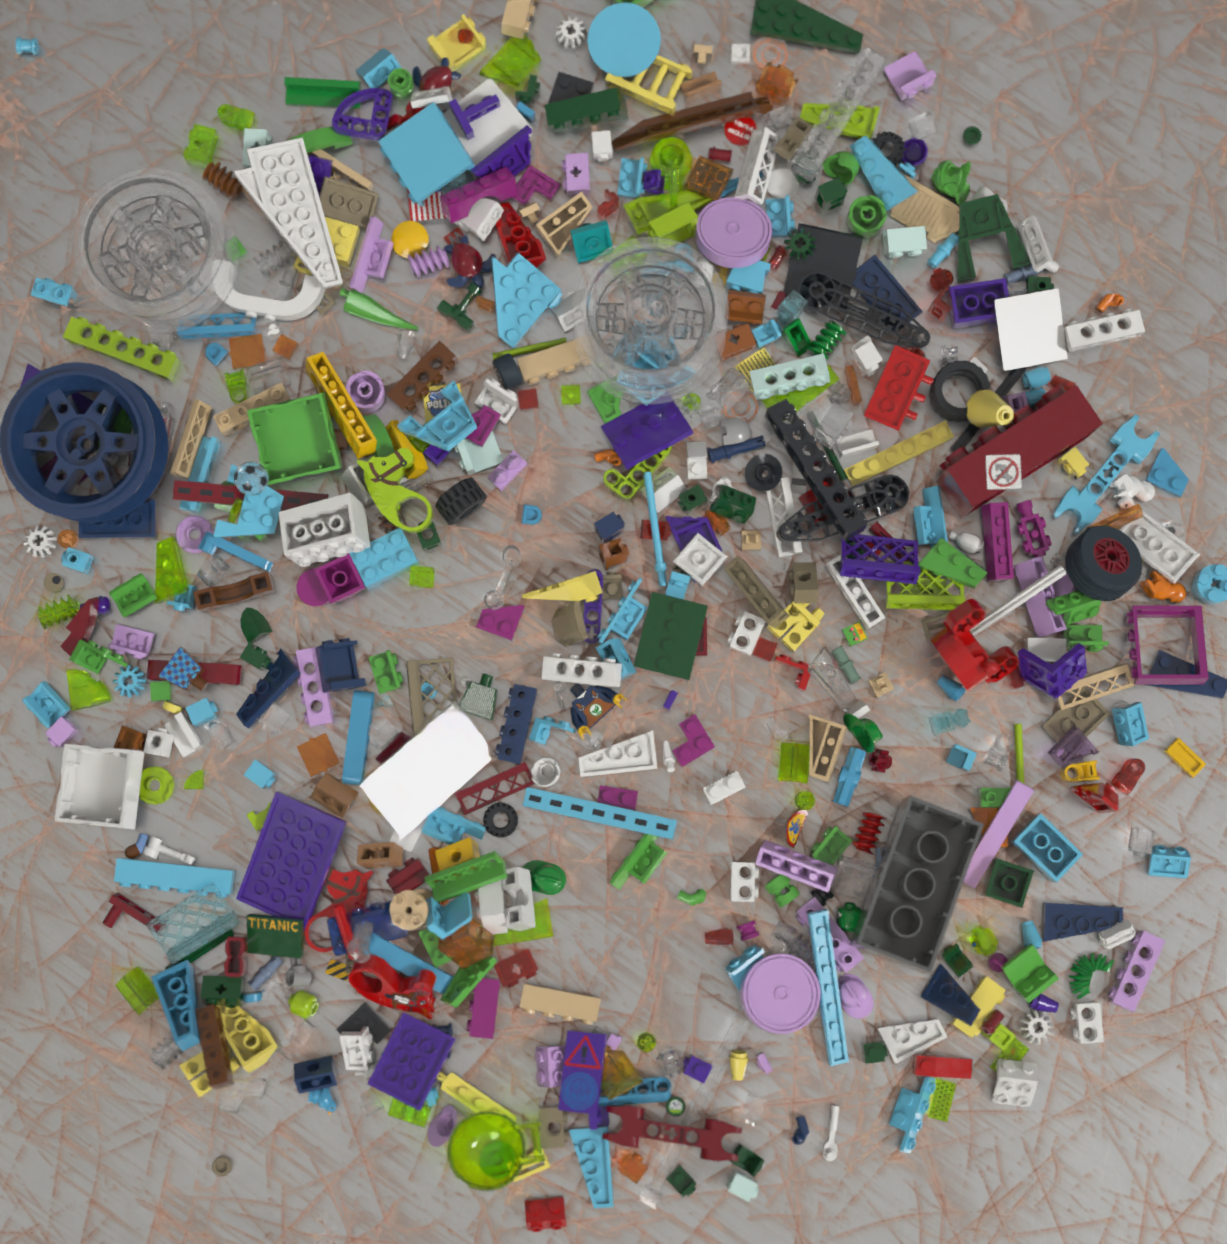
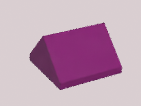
[314,553,365,604]

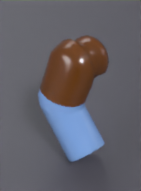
[125,833,148,859]

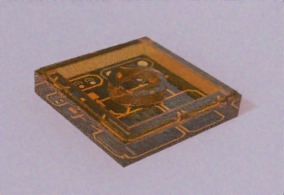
[684,155,734,201]

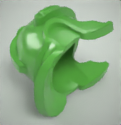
[931,160,971,205]

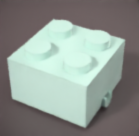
[882,226,927,259]

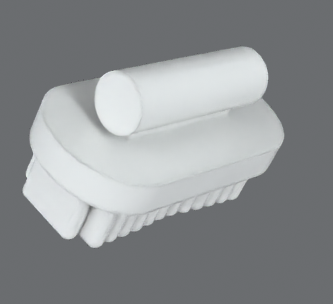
[1099,919,1136,949]

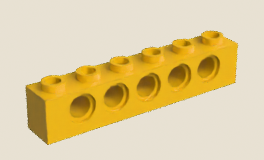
[305,352,377,459]

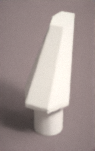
[663,741,676,772]
[355,1061,378,1079]

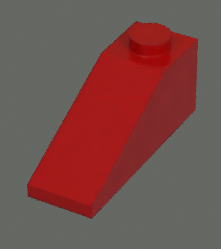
[912,1054,973,1079]

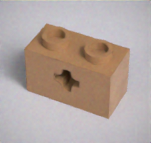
[357,842,403,869]

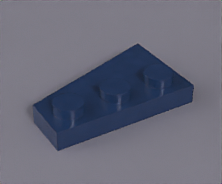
[921,964,981,1027]

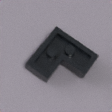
[336,1002,392,1044]

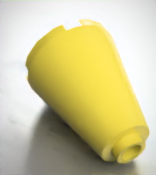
[966,390,1014,428]

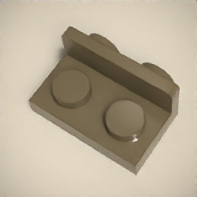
[584,571,623,601]

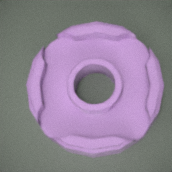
[175,515,214,554]

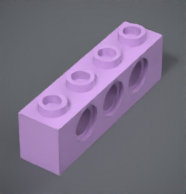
[294,647,334,727]
[755,840,838,892]
[1108,930,1165,1012]

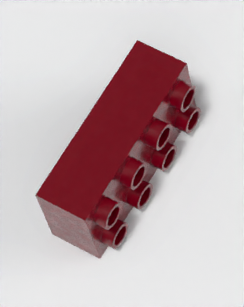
[936,384,1103,519]

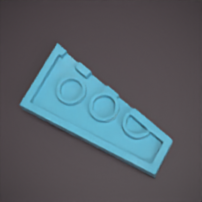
[850,136,919,211]

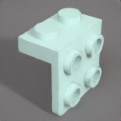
[454,431,503,475]

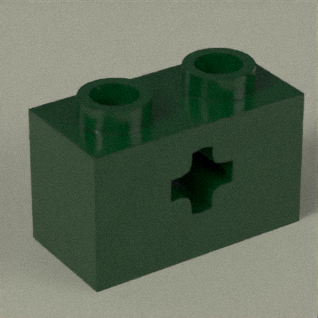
[200,975,245,1008]

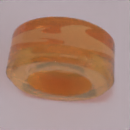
[57,529,78,549]

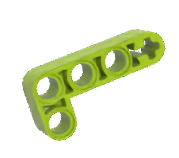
[603,446,672,501]

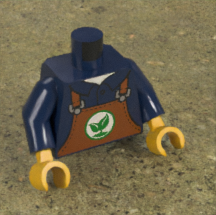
[570,683,627,740]

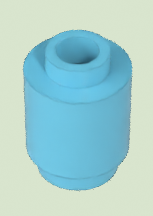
[1021,366,1051,390]

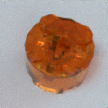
[755,62,799,105]

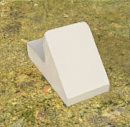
[686,442,707,480]

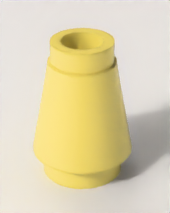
[729,1050,749,1081]

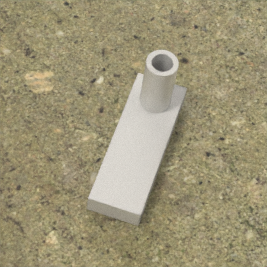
[1017,215,1059,273]

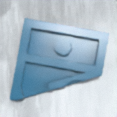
[1145,448,1189,498]

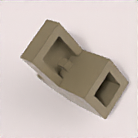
[773,117,813,161]

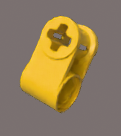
[1060,760,1100,782]

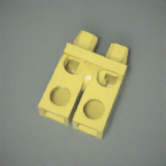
[766,601,825,653]
[179,1041,241,1098]

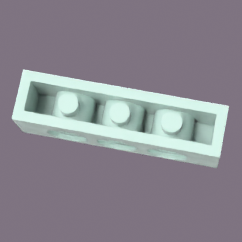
[749,354,830,399]

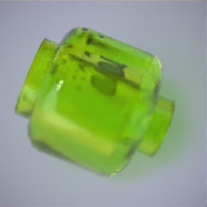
[969,926,999,957]

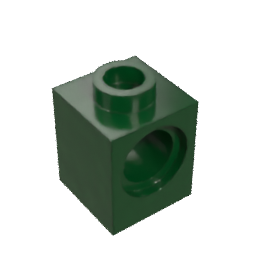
[417,521,442,552]

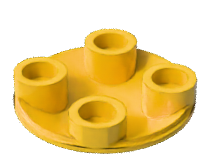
[391,221,429,258]

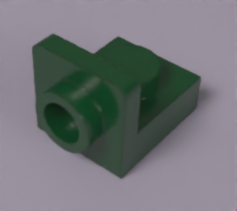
[666,1164,697,1198]

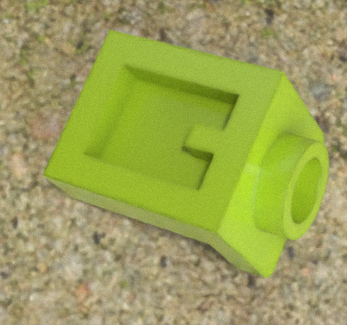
[980,1023,1015,1051]

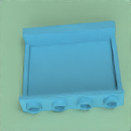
[378,102,476,206]

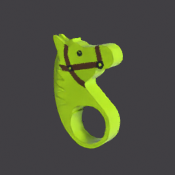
[357,448,433,533]

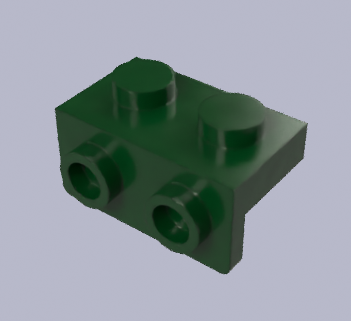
[710,484,756,524]

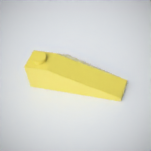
[217,1005,278,1073]

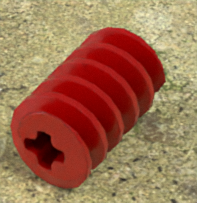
[852,812,886,855]

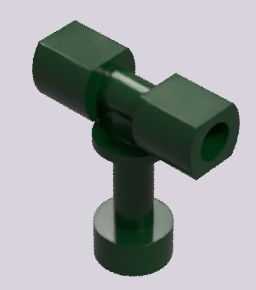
[437,282,483,332]

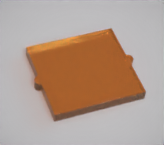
[229,334,266,369]
[297,733,340,777]

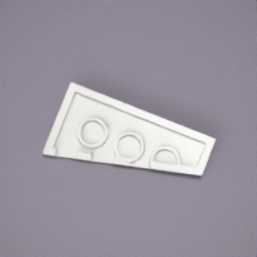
[578,730,657,777]

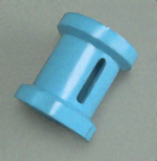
[16,37,39,55]

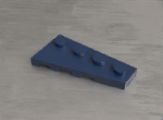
[1144,650,1227,699]

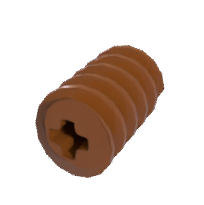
[202,162,243,200]

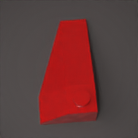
[495,202,546,268]

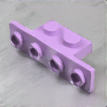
[350,216,394,293]

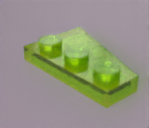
[155,536,189,604]

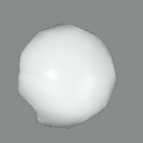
[531,757,560,787]

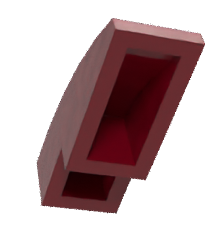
[60,597,99,657]

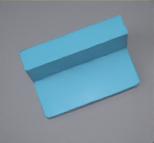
[355,48,401,88]

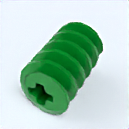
[806,320,847,360]

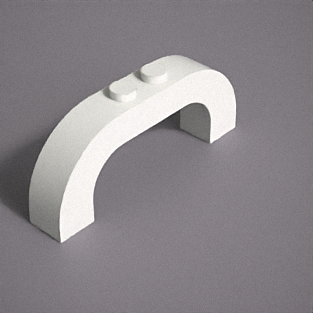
[211,259,326,322]

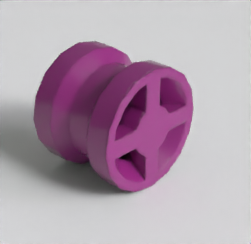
[736,920,760,941]

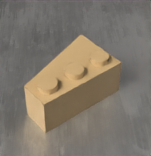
[501,0,538,39]

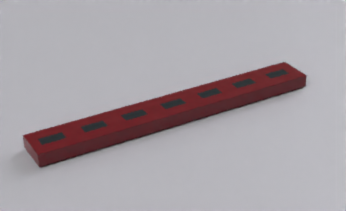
[172,480,329,510]

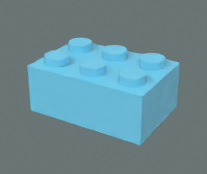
[349,528,419,590]
[1010,813,1083,882]

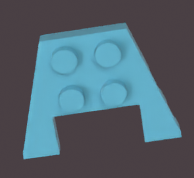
[397,380,477,451]
[213,464,284,538]

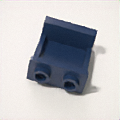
[315,638,366,693]

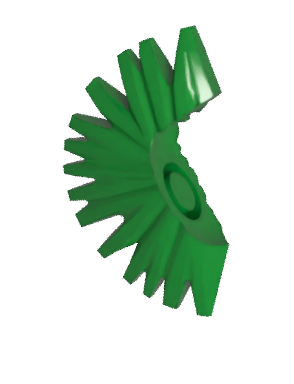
[1069,953,1115,999]

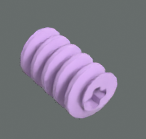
[407,245,449,277]

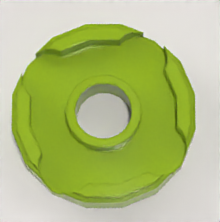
[139,766,175,805]

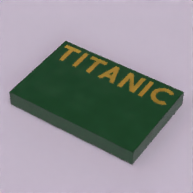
[247,914,304,959]

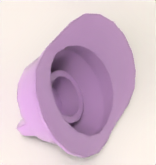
[838,974,874,1019]
[427,1105,467,1147]

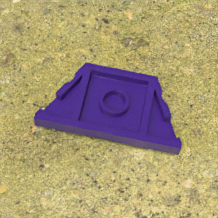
[471,125,532,177]
[665,516,723,584]

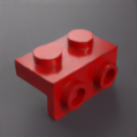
[525,1197,567,1232]

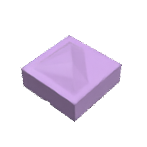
[756,1052,773,1074]

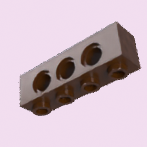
[386,340,458,414]
[195,1004,235,1090]

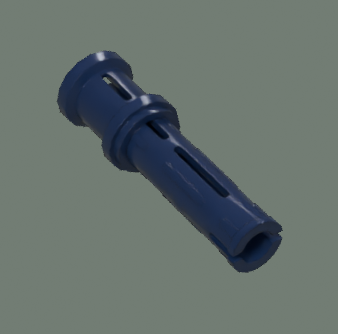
[707,435,766,464]

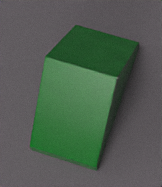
[781,318,812,357]

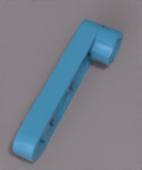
[198,531,274,572]

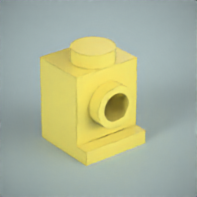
[1057,447,1090,478]

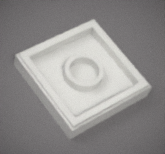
[673,533,727,587]

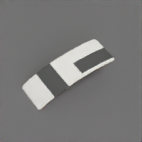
[791,462,807,494]

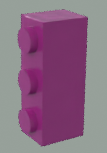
[466,977,501,1039]

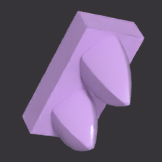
[487,450,528,491]

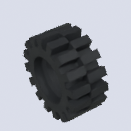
[872,131,906,166]
[483,802,518,837]

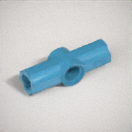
[832,747,866,807]

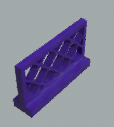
[840,534,920,584]

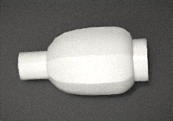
[949,532,985,553]

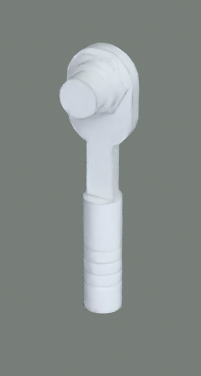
[823,1105,839,1161]

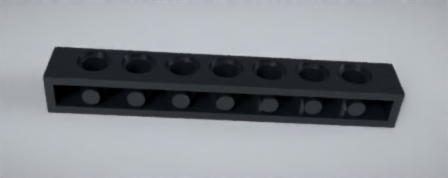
[764,399,867,541]

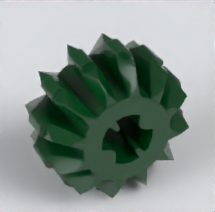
[784,228,816,261]

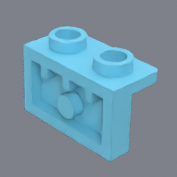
[617,157,647,199]
[765,195,795,238]
[1112,702,1149,746]
[1147,845,1191,878]

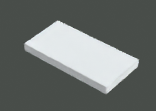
[1119,508,1200,584]

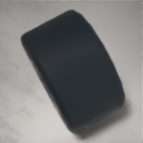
[492,353,523,390]

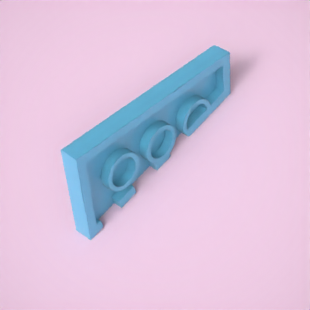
[569,1126,614,1208]

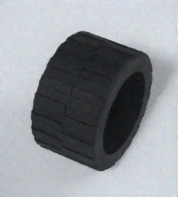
[929,360,990,423]

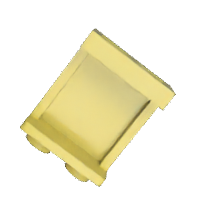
[427,14,486,72]

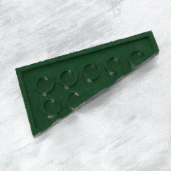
[750,0,863,54]

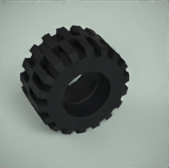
[435,477,487,525]

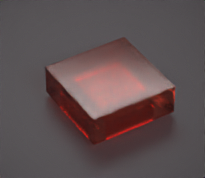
[517,388,539,411]
[753,637,777,662]

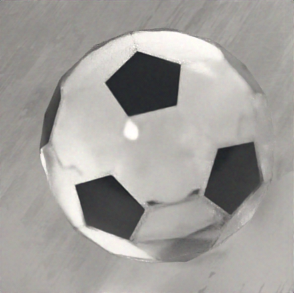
[234,461,269,496]

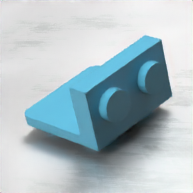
[425,892,472,940]

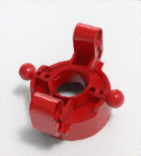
[929,599,1020,692]

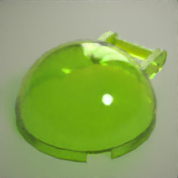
[447,1111,545,1191]

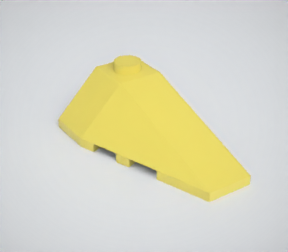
[522,571,603,602]

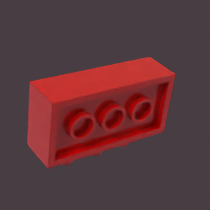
[863,344,934,431]

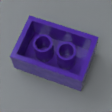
[946,278,1009,329]

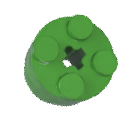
[847,195,887,239]

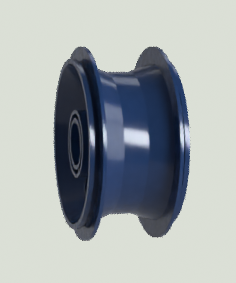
[0,362,169,523]

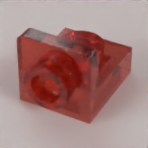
[597,189,620,221]

